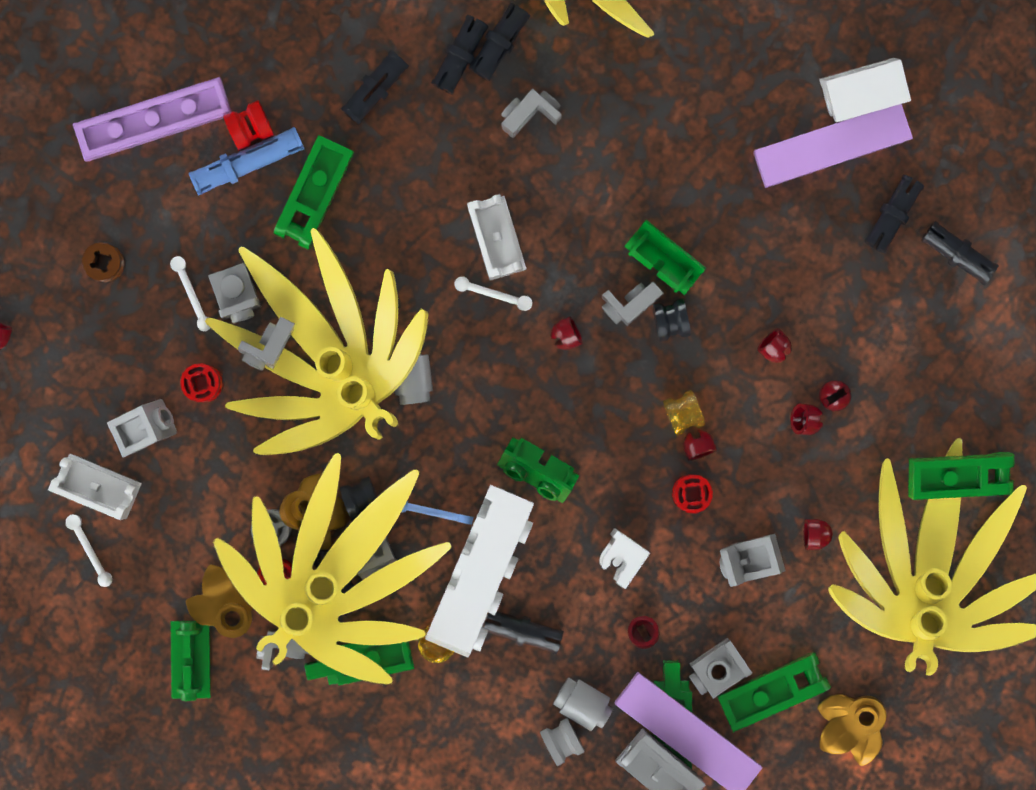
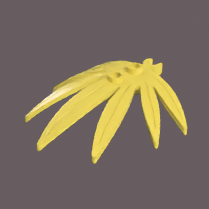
[205,228,428,455]
[828,438,1036,676]
[214,453,451,684]

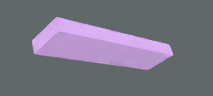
[73,77,232,162]
[753,104,913,188]
[614,672,763,790]

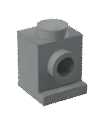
[689,638,752,699]

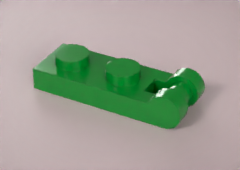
[274,135,354,250]
[908,452,1015,500]
[717,652,831,732]

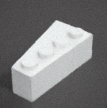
[425,485,534,657]

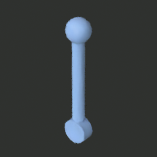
[401,501,474,525]

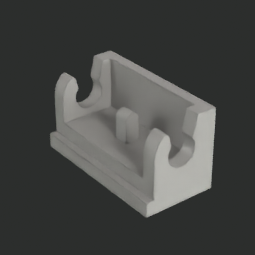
[615,728,706,790]

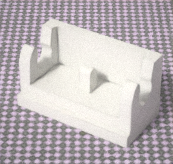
[819,58,911,122]
[467,194,527,281]
[48,454,142,520]
[599,528,650,589]

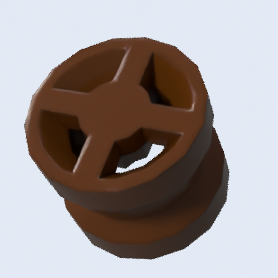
[82,242,125,283]

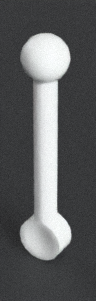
[170,256,211,331]
[454,276,532,311]
[65,514,113,587]

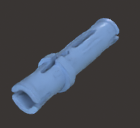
[188,126,305,196]

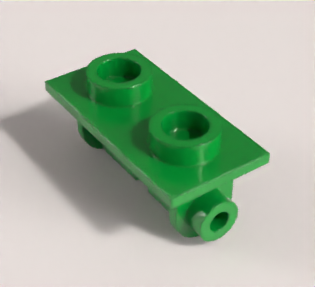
[624,220,706,295]
[497,437,580,503]
[171,621,211,701]

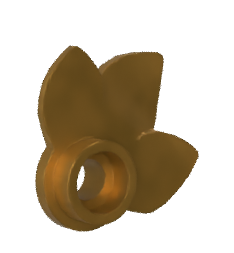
[279,474,350,550]
[186,565,253,638]
[817,694,887,766]

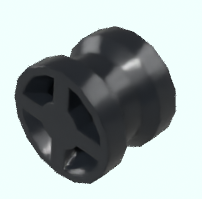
[652,299,691,342]
[340,476,378,522]

